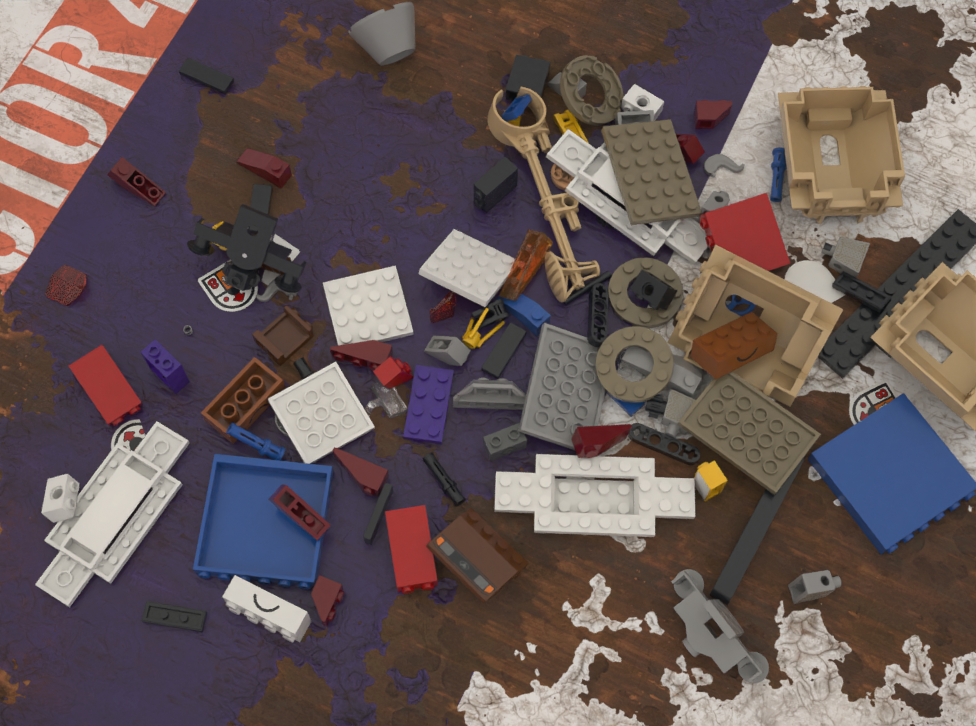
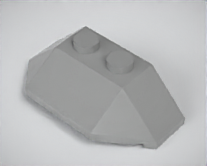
[453,378,526,410]

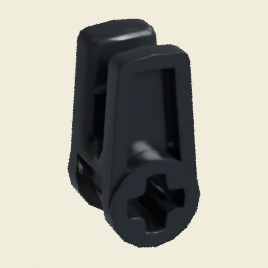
[471,299,511,330]

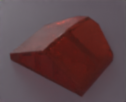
[45,264,87,306]
[429,291,457,323]

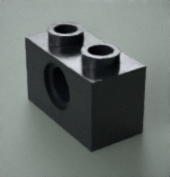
[630,269,677,310]

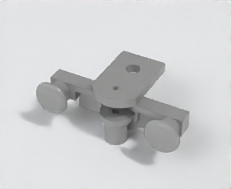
[671,569,769,683]

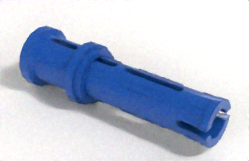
[770,147,787,202]
[226,422,285,461]

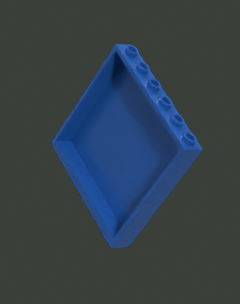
[808,393,976,555]
[193,454,334,589]

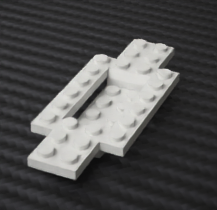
[546,129,708,265]
[35,421,189,608]
[494,454,695,537]

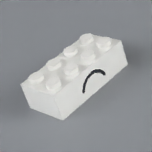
[222,575,312,643]

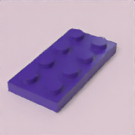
[403,365,454,444]

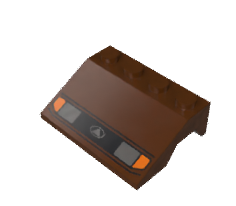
[426,508,529,603]

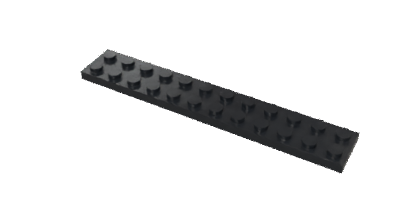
[818,209,976,379]

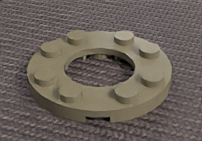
[560,55,624,126]
[608,258,683,329]
[596,326,674,403]

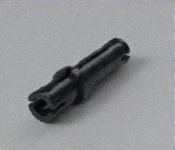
[423,452,466,507]

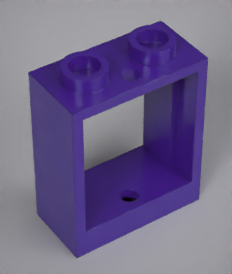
[141,339,190,394]

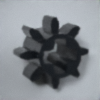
[644,394,667,419]

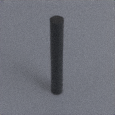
[563,271,612,305]

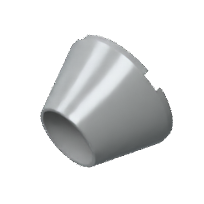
[348,2,415,66]

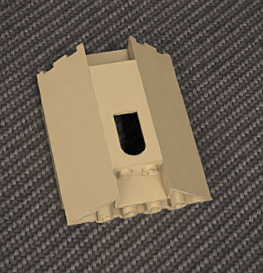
[778,86,905,224]
[668,245,843,407]
[870,262,976,431]

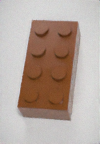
[690,312,778,379]
[201,357,286,444]

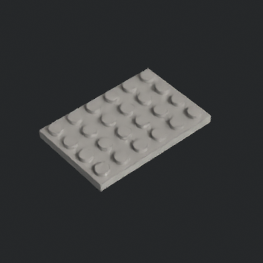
[518,323,606,450]

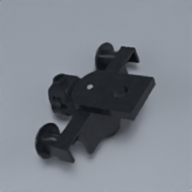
[187,204,307,293]

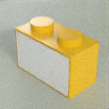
[694,460,728,501]

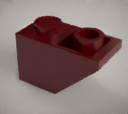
[694,100,732,129]
[675,133,705,164]
[311,575,345,626]

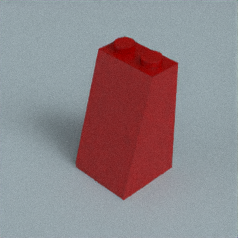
[69,345,142,426]
[385,505,438,594]

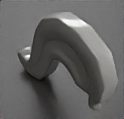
[704,154,745,178]
[256,280,298,302]

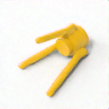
[462,308,505,349]

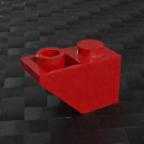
[373,356,414,389]

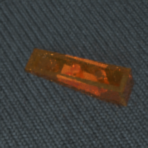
[499,229,553,301]

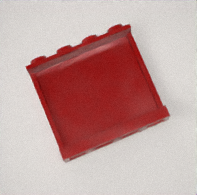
[699,193,791,271]

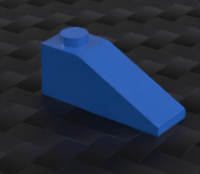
[497,287,551,337]

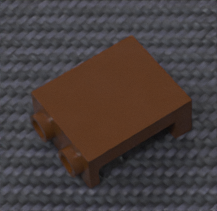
[252,305,314,366]

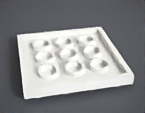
[419,229,519,307]
[323,266,414,345]
[268,362,375,464]

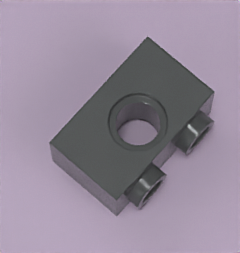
[483,423,527,462]

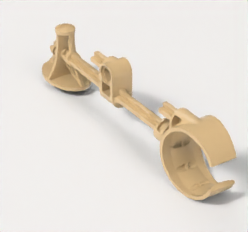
[487,87,600,302]

